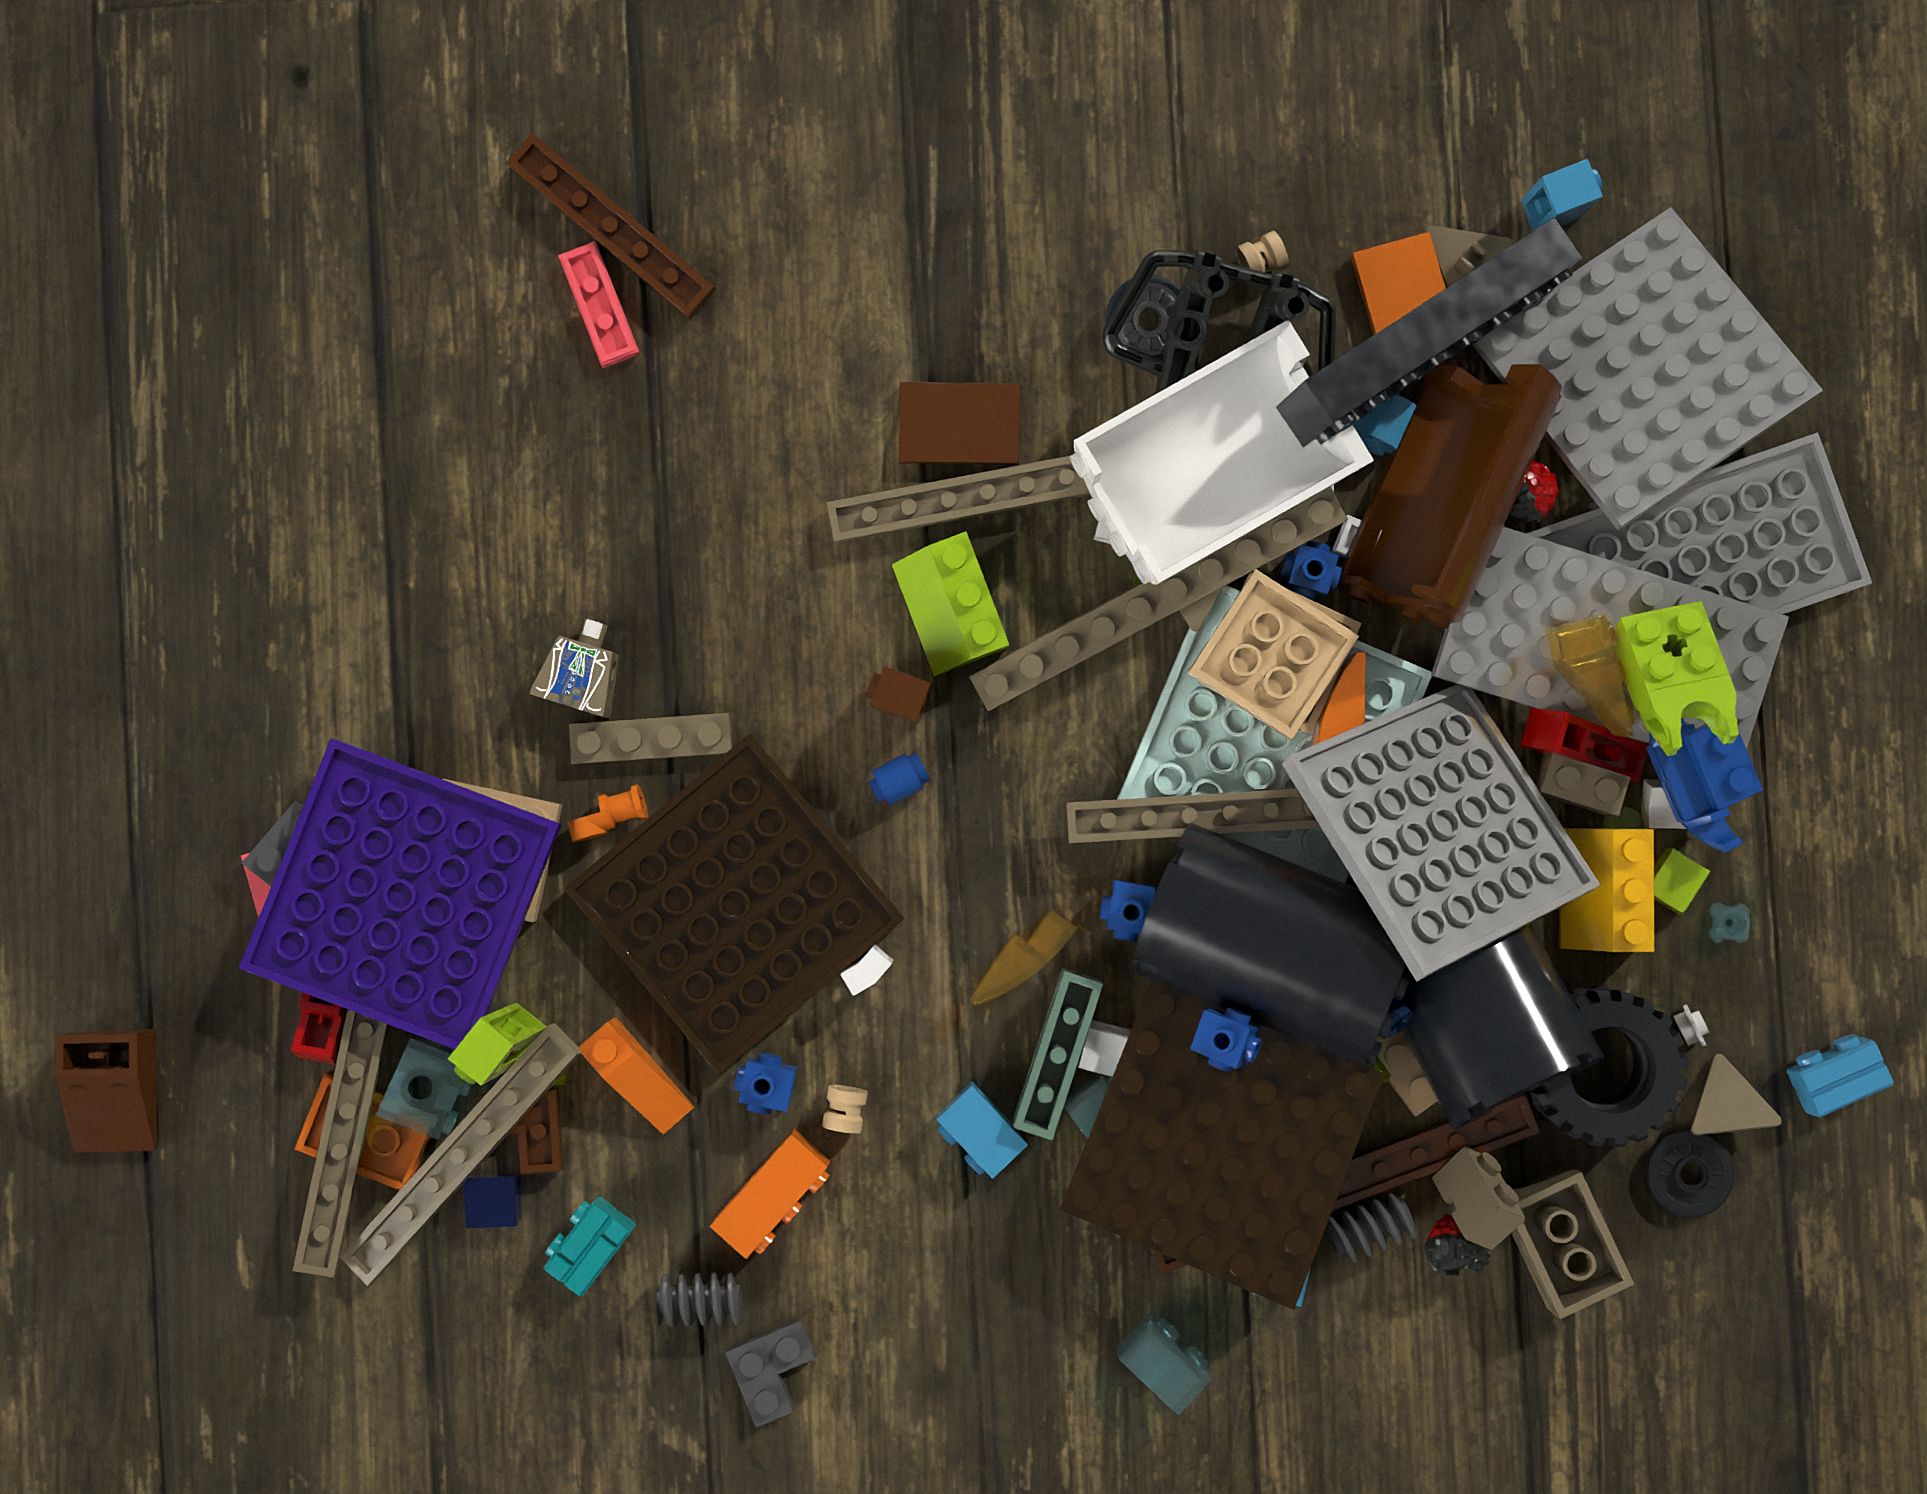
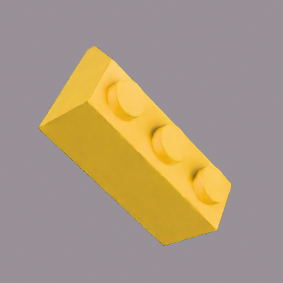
[1559,828,1654,952]

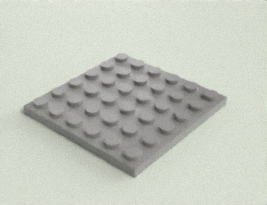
[1472,207,1823,531]
[1282,684,1600,981]

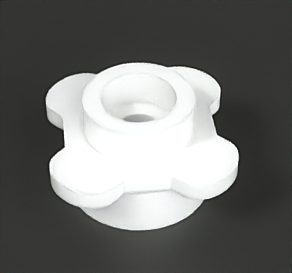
[1674,1004,1710,1047]

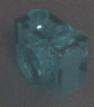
[376,1038,472,1141]

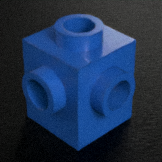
[1280,541,1342,601]
[1099,880,1156,941]
[1190,1007,1262,1072]
[734,1053,798,1114]

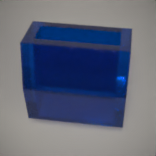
[464,1176,522,1229]

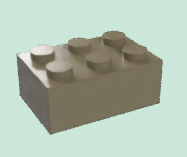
[1511,1164,1634,1319]

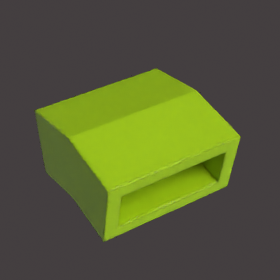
[1654,848,1710,916]

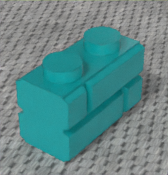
[543,1196,636,1297]

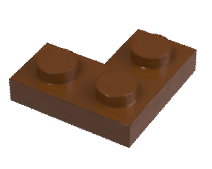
[475,1088,564,1174]

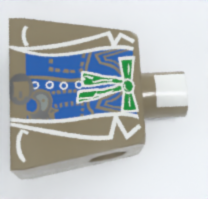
[529,619,619,719]

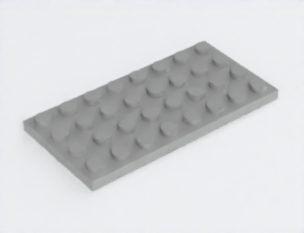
[1526,432,1872,614]
[1431,527,1789,749]

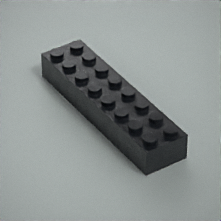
[1276,218,1582,448]

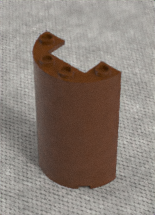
[1338,364,1562,629]

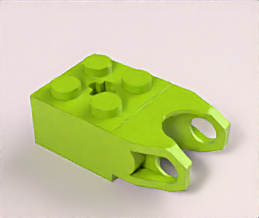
[1610,601,1739,756]

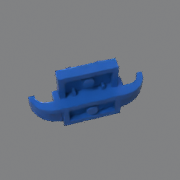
[1646,719,1763,852]

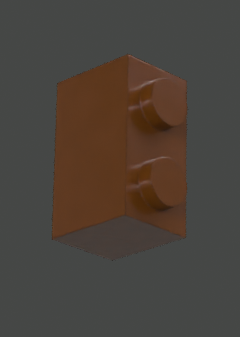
[866,666,932,725]

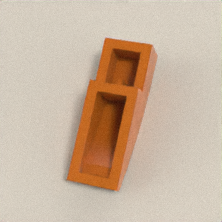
[1310,652,1366,747]

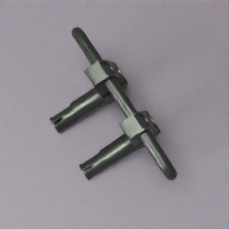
[1102,249,1336,392]

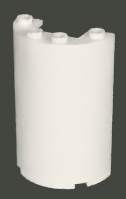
[1070,320,1374,585]

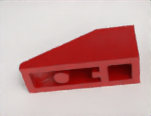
[1520,707,1649,784]

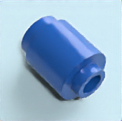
[868,752,931,806]

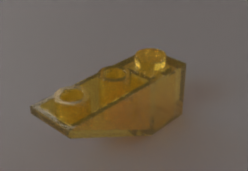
[1545,615,1635,737]

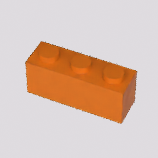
[709,1128,830,1259]

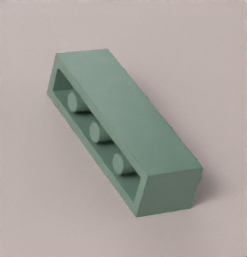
[1012,968,1103,1140]

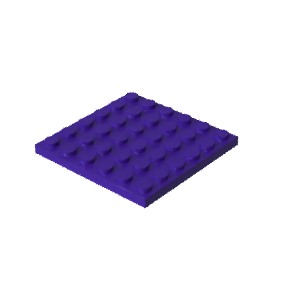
[239,738,562,1049]

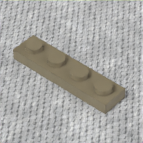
[569,713,733,764]

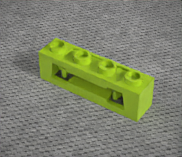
[448,1002,547,1086]

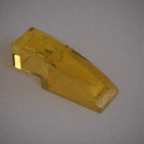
[969,908,1078,1006]

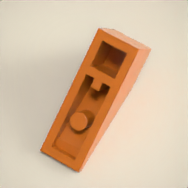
[579,1017,694,1135]

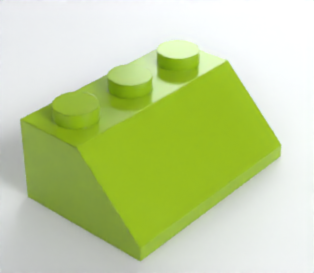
[892,531,1009,676]

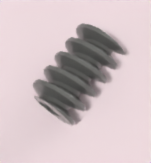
[1325,1192,1418,1266]
[656,1272,743,1327]

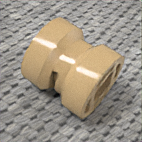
[1236,231,1289,273]
[822,1085,868,1133]

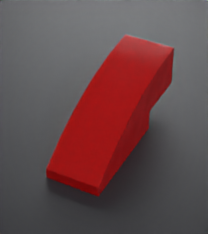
[290,992,348,1065]

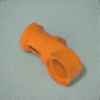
[568,784,648,843]

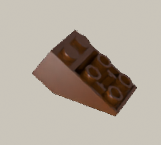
[55,1029,157,1153]

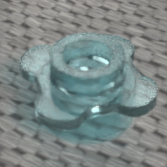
[1708,902,1750,943]

